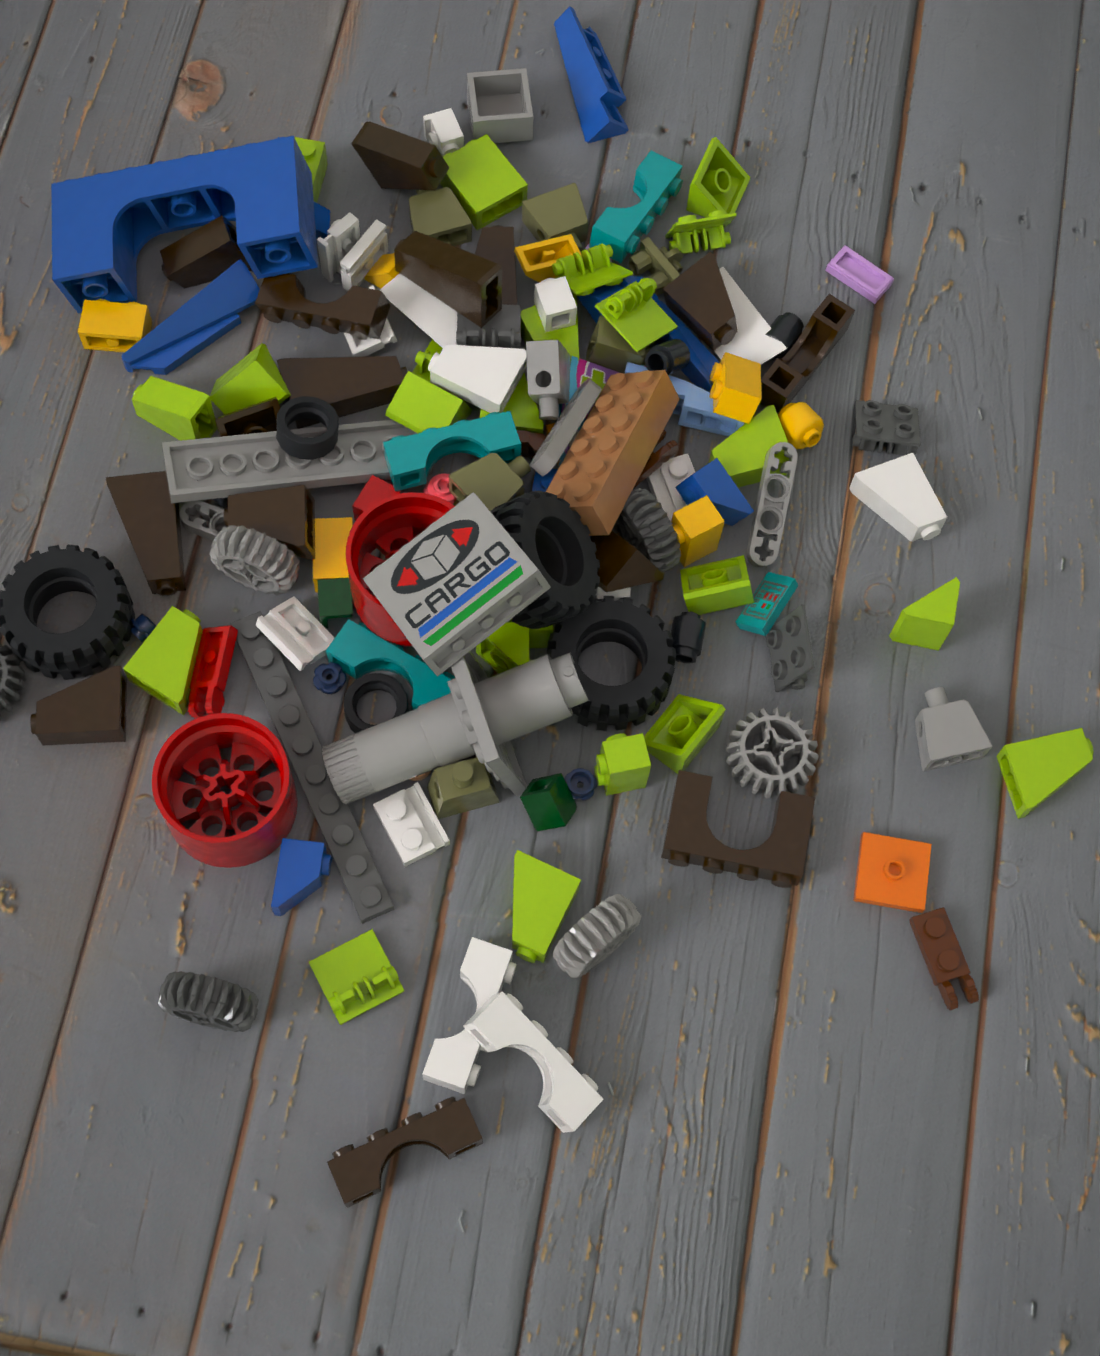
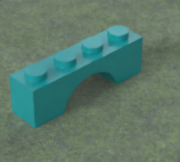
[589,150,683,263]
[383,411,521,491]
[326,619,455,710]

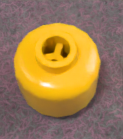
[778,402,824,449]

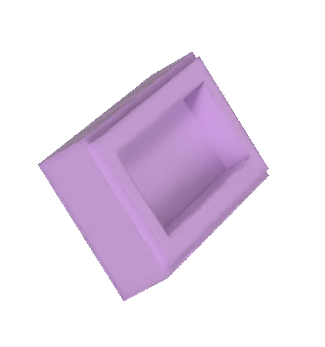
[825,245,894,304]

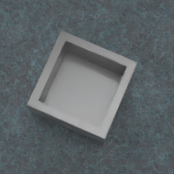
[467,68,534,143]

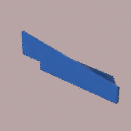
[554,6,629,143]
[121,259,260,375]
[620,276,720,393]

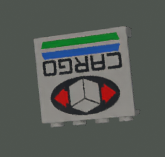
[363,492,551,677]

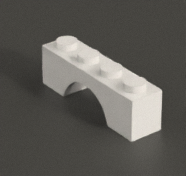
[422,937,517,1094]
[463,991,603,1133]

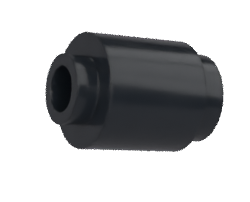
[765,312,804,358]
[645,339,690,375]
[671,612,706,663]

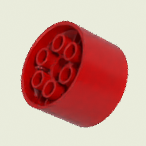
[346,492,455,646]
[152,713,298,868]

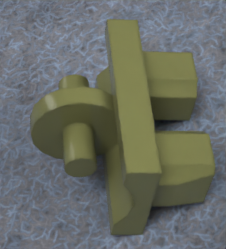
[629,237,683,296]

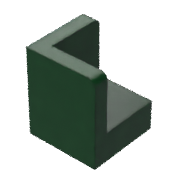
[318,578,353,628]
[520,773,577,831]

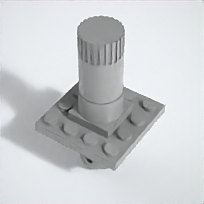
[322,651,589,804]

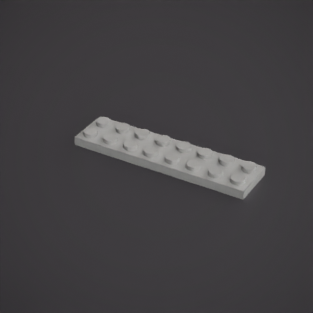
[162,420,433,503]

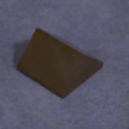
[214,397,280,437]
[590,530,664,592]

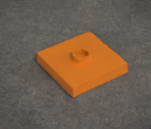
[853,832,932,913]

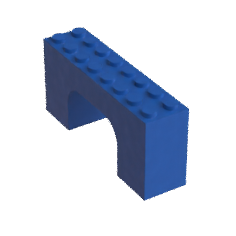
[51,136,318,313]

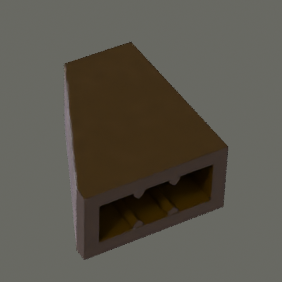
[351,122,449,191]
[160,215,252,289]
[663,251,738,351]
[224,485,315,560]
[30,666,127,746]

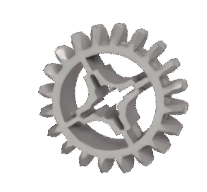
[209,525,300,595]
[726,707,819,799]
[553,894,641,978]

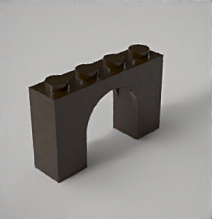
[661,770,815,888]

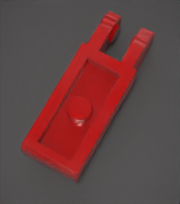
[187,625,238,718]

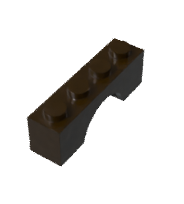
[255,273,391,340]
[760,294,855,414]
[327,1097,483,1208]

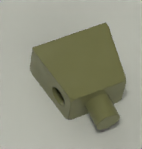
[522,183,588,252]
[408,187,472,246]
[585,315,652,374]
[449,453,531,511]
[427,757,499,819]

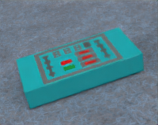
[736,572,799,636]

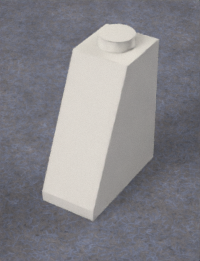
[428,344,527,413]
[849,453,947,542]

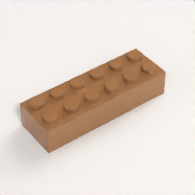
[546,370,680,536]

